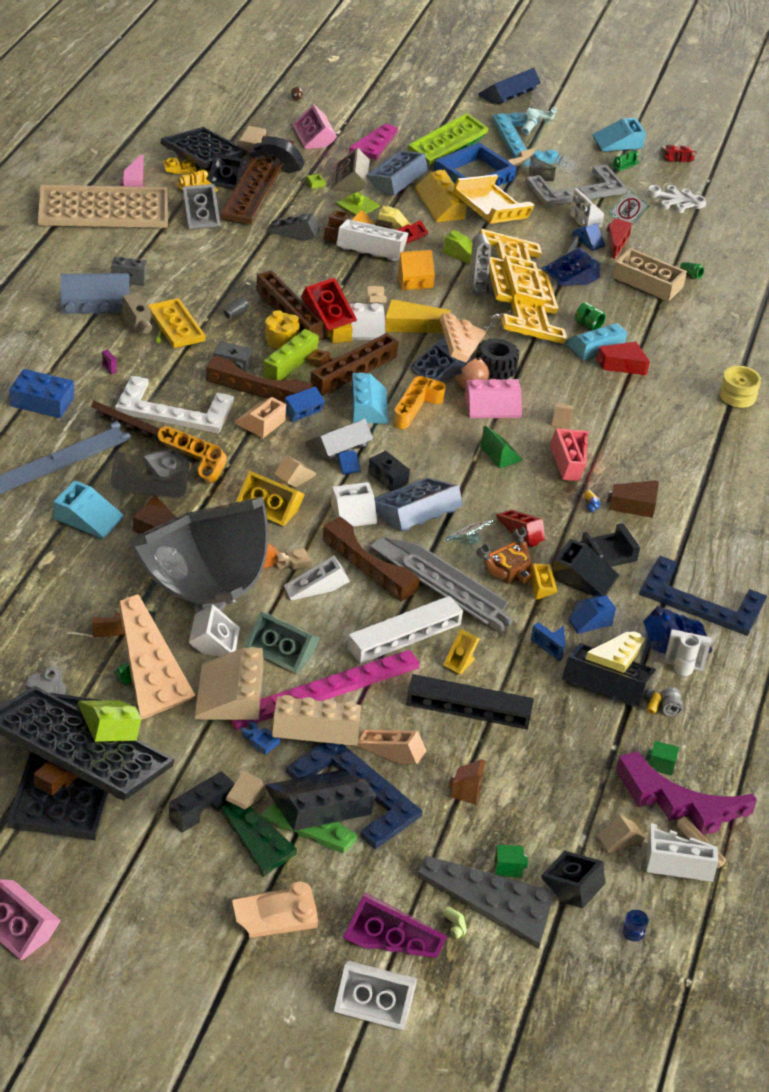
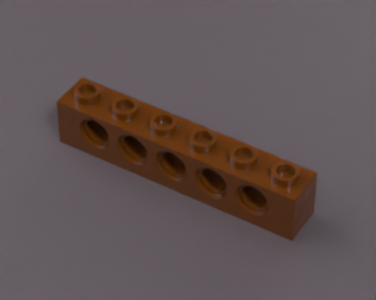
[256,270,324,341]
[310,333,399,396]

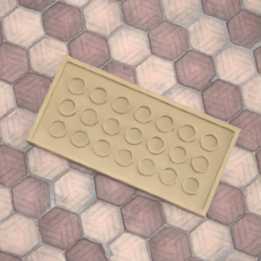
[38,185,168,228]

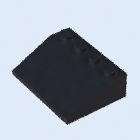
[562,643,656,706]
[265,770,376,831]

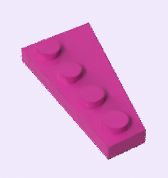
[349,124,398,160]

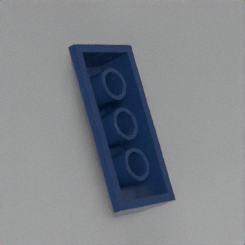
[478,68,541,104]

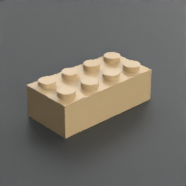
[612,248,687,301]
[272,695,361,746]

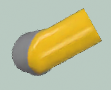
[645,688,661,714]

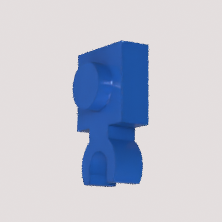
[241,721,280,755]

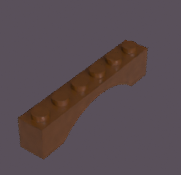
[206,356,312,404]
[322,516,419,602]

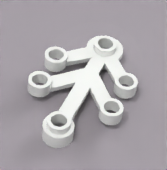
[648,185,706,213]

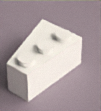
[646,823,718,882]

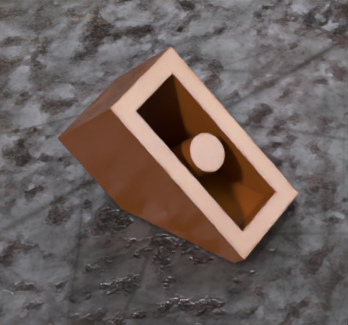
[449,759,486,804]

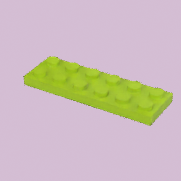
[407,113,488,165]

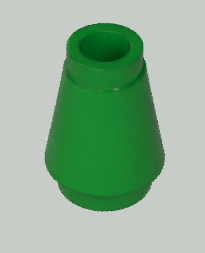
[680,261,705,279]

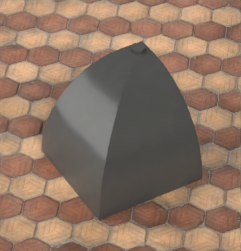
[130,497,268,604]

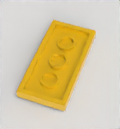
[147,298,206,348]

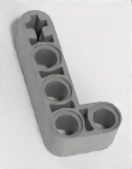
[469,234,495,296]

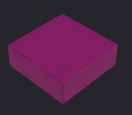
[102,349,117,374]

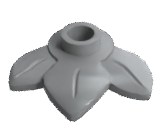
[25,667,66,695]

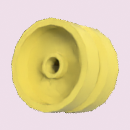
[719,366,761,408]

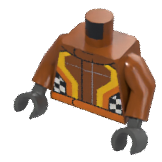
[476,527,532,584]

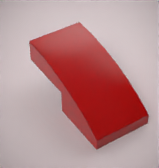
[398,220,429,244]

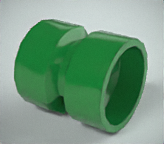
[574,302,606,331]

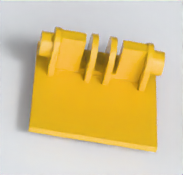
[176,170,219,192]

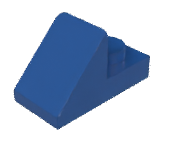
[572,224,605,251]
[530,622,565,661]

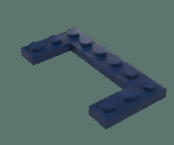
[639,556,767,636]
[286,742,423,850]

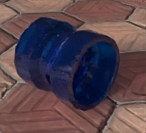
[622,909,649,942]

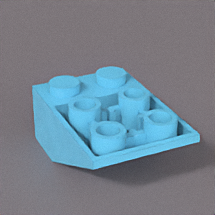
[593,118,646,152]
[53,480,124,539]

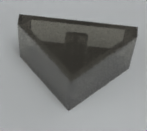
[528,156,556,181]

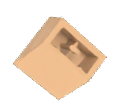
[235,397,286,438]

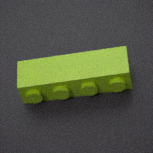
[263,329,319,380]

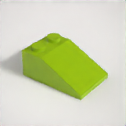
[78,700,141,742]

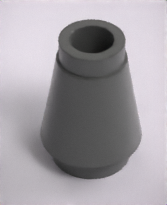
[223,297,249,319]

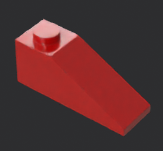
[607,218,632,259]
[496,509,545,547]

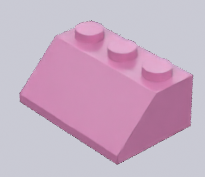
[292,104,337,149]
[464,379,522,418]
[0,879,61,960]

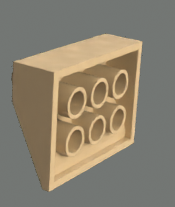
[195,647,264,720]

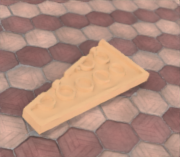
[439,312,487,363]
[119,594,196,720]

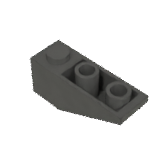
[267,214,320,241]

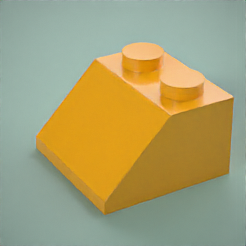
[397,250,435,290]

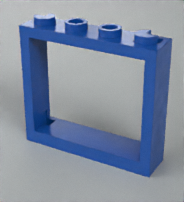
[434,142,516,186]

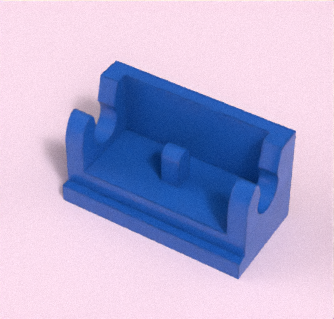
[285,387,325,422]

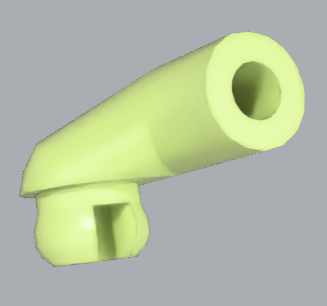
[443,907,467,939]

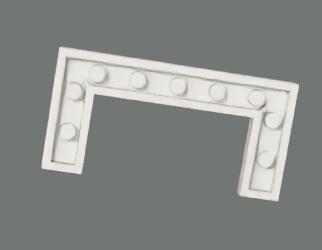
[115,376,234,434]

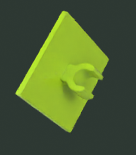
[336,192,380,216]

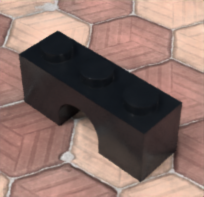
[169,771,235,833]

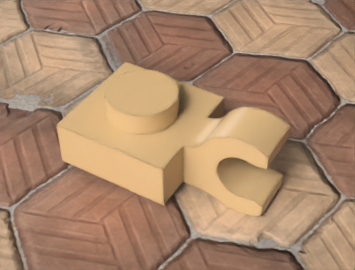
[275,548,312,570]

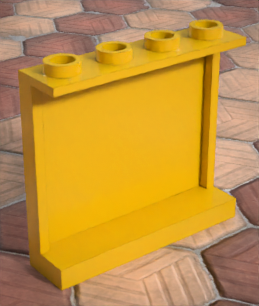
[452,175,535,224]

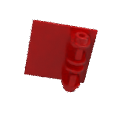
[661,145,696,162]

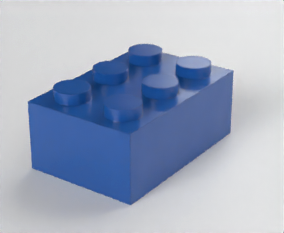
[9,369,74,419]

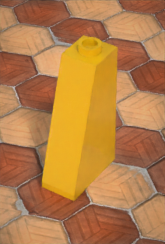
[385,299,451,333]

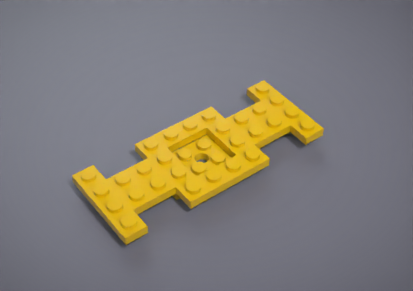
[479,229,567,344]

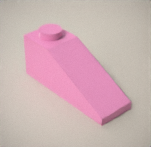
[120,155,143,187]

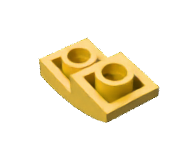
[162,157,197,174]

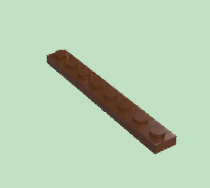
[91,400,220,459]

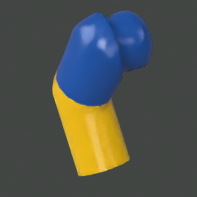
[584,490,601,512]

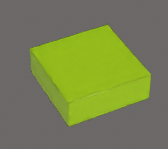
[306,174,326,189]

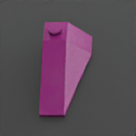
[343,892,447,958]

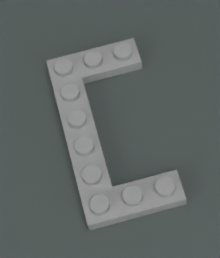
[526,165,627,206]

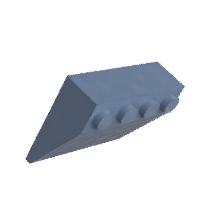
[374,477,463,531]

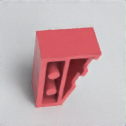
[550,428,589,481]

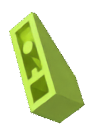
[443,230,473,264]

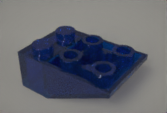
[542,247,600,286]
[643,606,712,654]

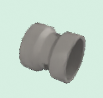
[660,687,683,716]

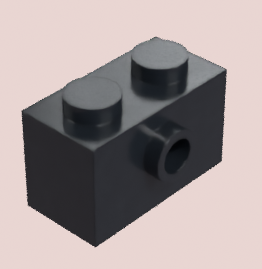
[368,450,410,491]

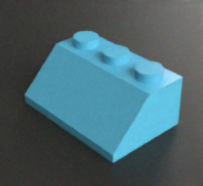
[565,323,627,361]
[351,373,389,424]

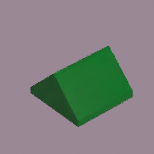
[480,425,523,468]

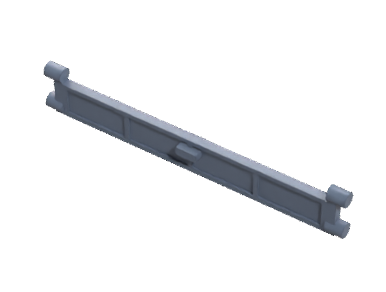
[0,421,130,494]

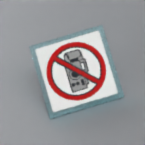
[609,190,650,225]
[445,519,495,545]

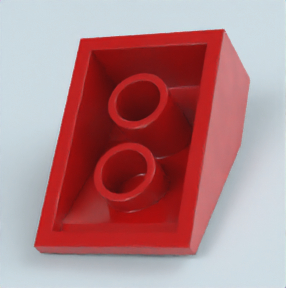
[301,277,357,331]

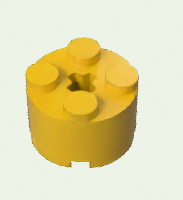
[264,310,299,349]

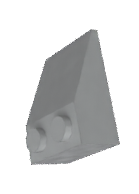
[182,184,221,230]

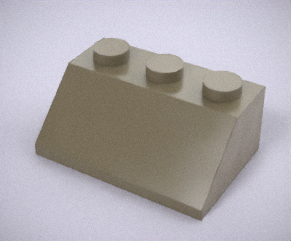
[332,147,370,192]

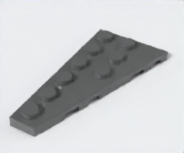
[418,855,554,949]

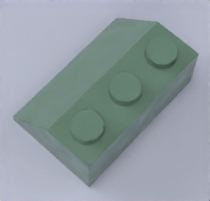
[244,611,320,673]

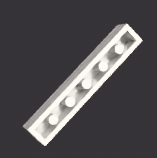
[347,596,463,664]

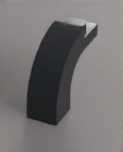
[249,137,305,173]

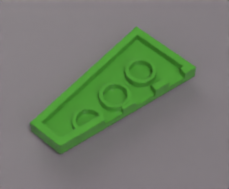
[261,803,357,853]

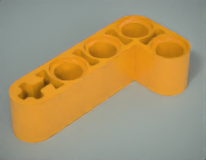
[393,376,445,429]
[158,426,227,484]

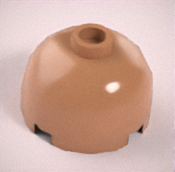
[454,358,489,390]

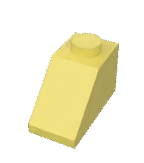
[379,206,411,230]

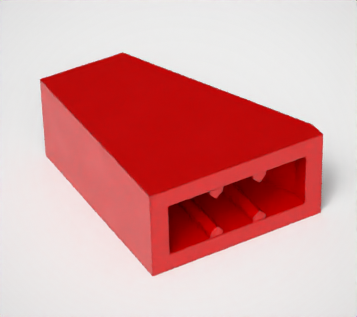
[596,341,650,375]

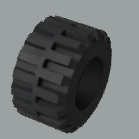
[476,338,520,380]

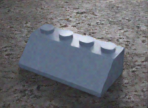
[366,151,428,196]
[60,273,130,314]

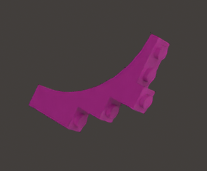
[616,751,757,835]

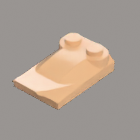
[232,882,318,938]

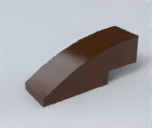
[323,210,350,242]
[34,761,78,796]

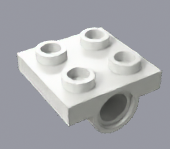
[664,629,712,676]

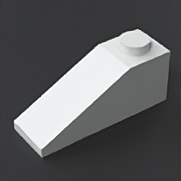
[284,556,350,601]

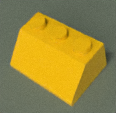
[236,470,305,526]

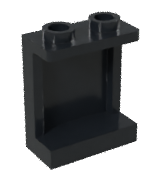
[580,523,640,567]

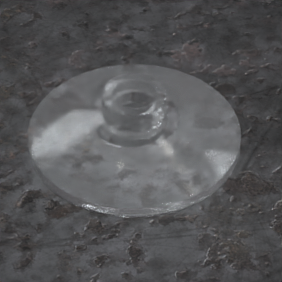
[154,546,189,580]

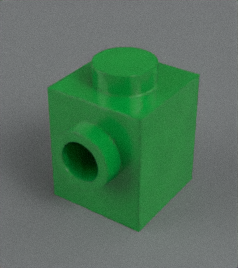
[645,741,679,776]
[494,845,528,878]

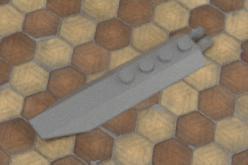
[370,537,512,632]

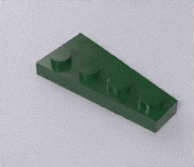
[221,802,297,877]

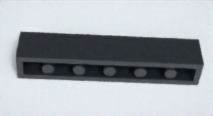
[406,674,534,730]

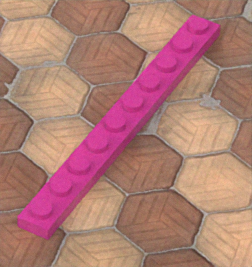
[229,650,420,730]

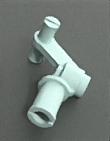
[521,107,557,135]

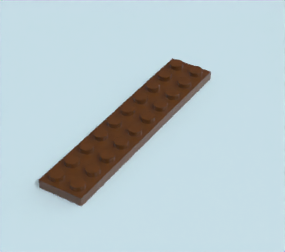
[221,135,294,224]

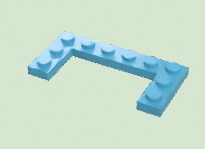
[492,112,561,166]

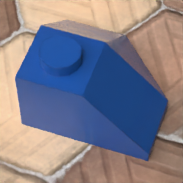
[569,595,616,634]

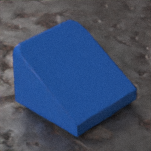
[338,450,361,474]

